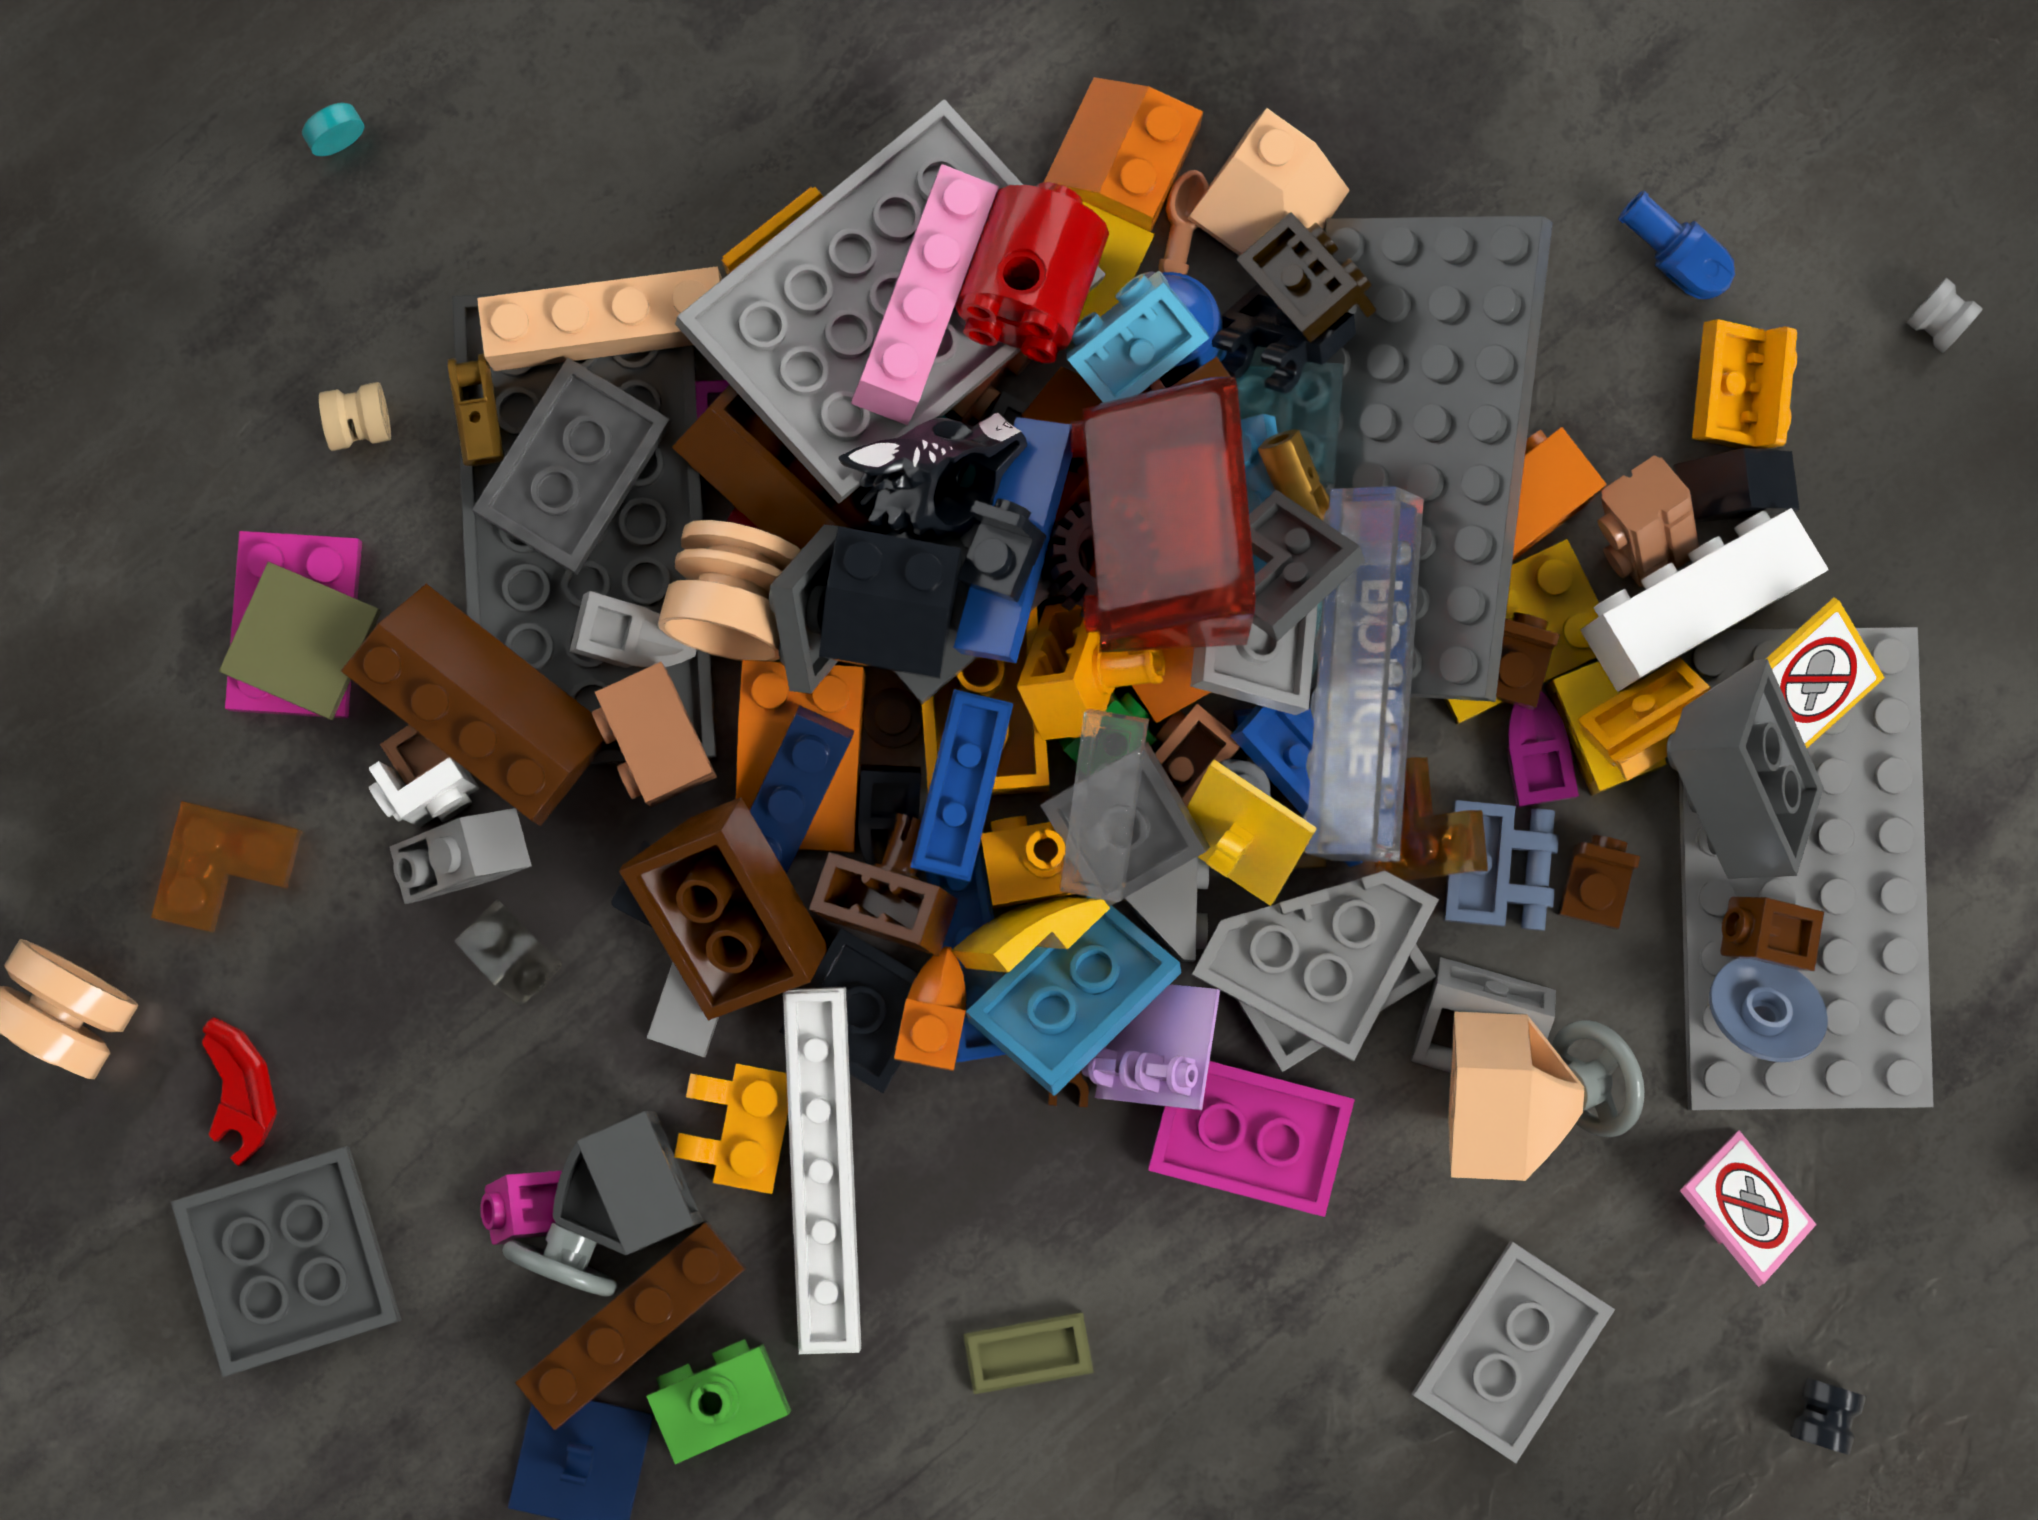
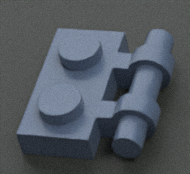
[1443,800,1559,931]

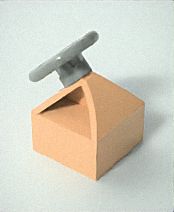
[1448,1011,1645,1181]

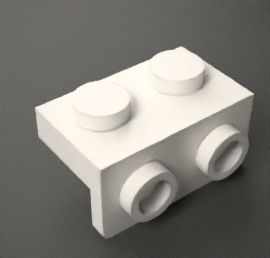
[369,757,480,827]

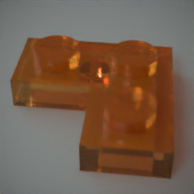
[1375,757,1488,882]
[151,801,302,933]

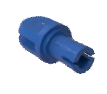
[1618,190,1735,299]

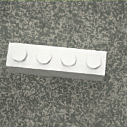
[1580,508,1829,692]

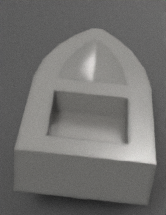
[569,591,697,668]

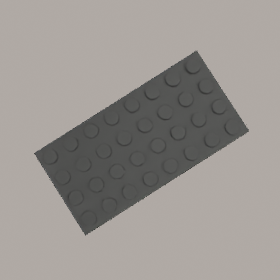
[1300,216,1553,702]
[452,292,717,765]

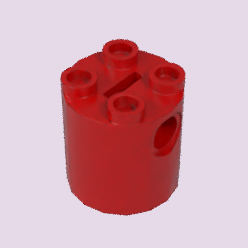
[955,182,1109,363]

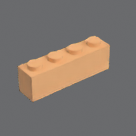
[477,266,722,371]

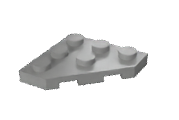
[1191,871,1439,1061]

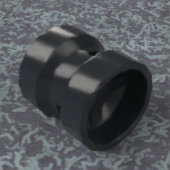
[1790,1378,1867,1455]

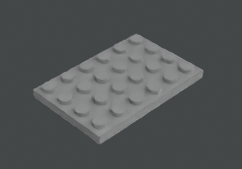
[675,99,1106,504]

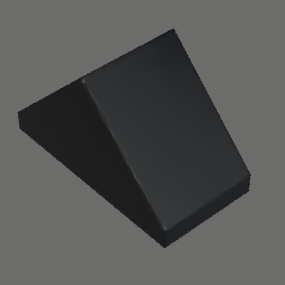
[1672,448,1800,523]

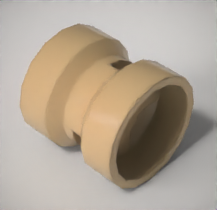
[319,382,391,451]

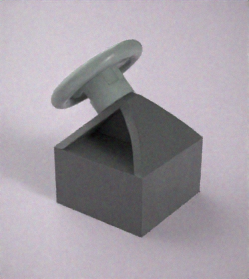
[502,1111,704,1297]

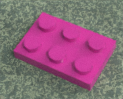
[225,531,362,719]
[1148,1061,1355,1217]

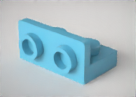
[1065,271,1209,415]

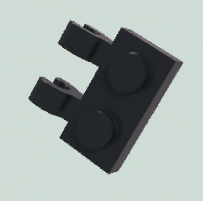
[1212,285,1356,394]

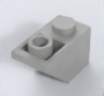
[390,808,532,904]
[1122,857,1209,962]

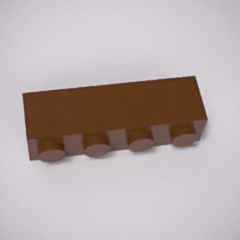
[515,1222,747,1430]

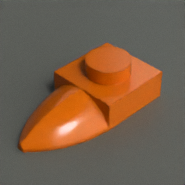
[894,946,966,1071]

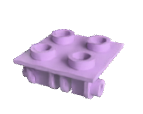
[1081,985,1220,1110]

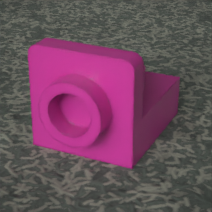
[481,1170,562,1245]

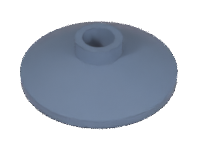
[1709,958,1828,1062]

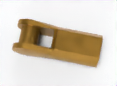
[448,353,504,466]
[1258,429,1336,526]

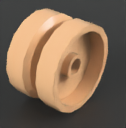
[0,939,139,1079]

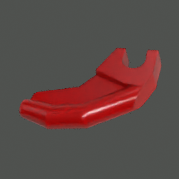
[202,1017,277,1166]

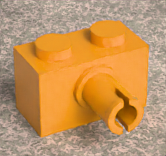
[1017,604,1165,740]
[981,816,1092,909]

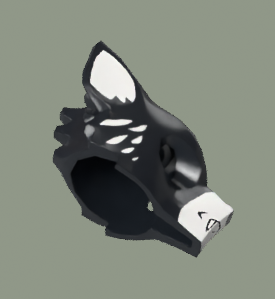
[838,413,1027,542]

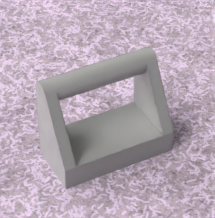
[1411,957,1556,1073]

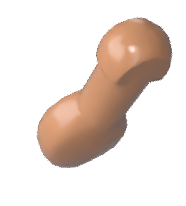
[1158,170,1209,275]

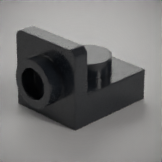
[957,498,1047,603]

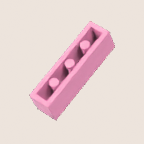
[851,164,999,426]

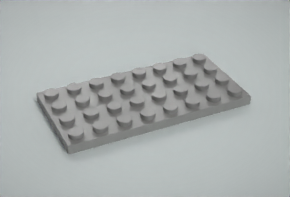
[1679,627,1933,1110]

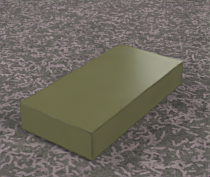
[963,1312,1094,1394]

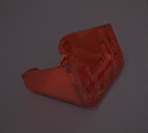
[1070,376,1255,653]

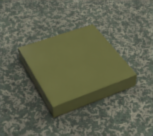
[219,561,381,721]

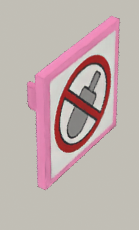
[1680,1130,1817,1287]

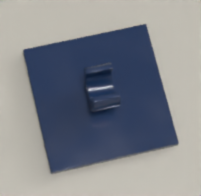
[508,1400,654,1520]

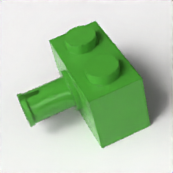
[646,1339,791,1464]

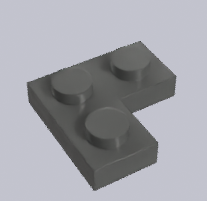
[1231,490,1365,641]

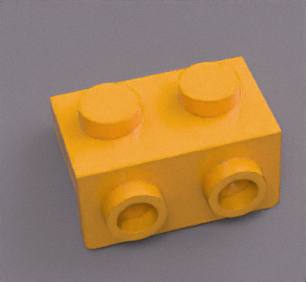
[1692,319,1797,449]

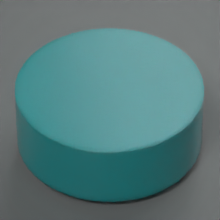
[302,103,365,156]

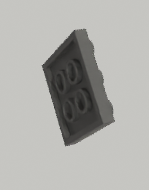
[171,1146,401,1377]

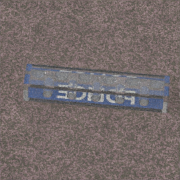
[1303,486,1424,862]

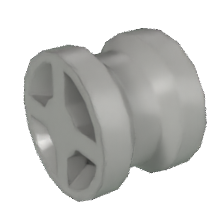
[1906,277,1983,354]

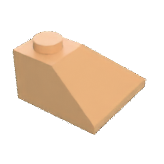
[1187,108,1350,256]

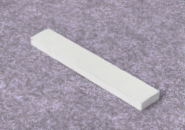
[783,987,861,1354]

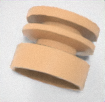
[658,520,801,661]

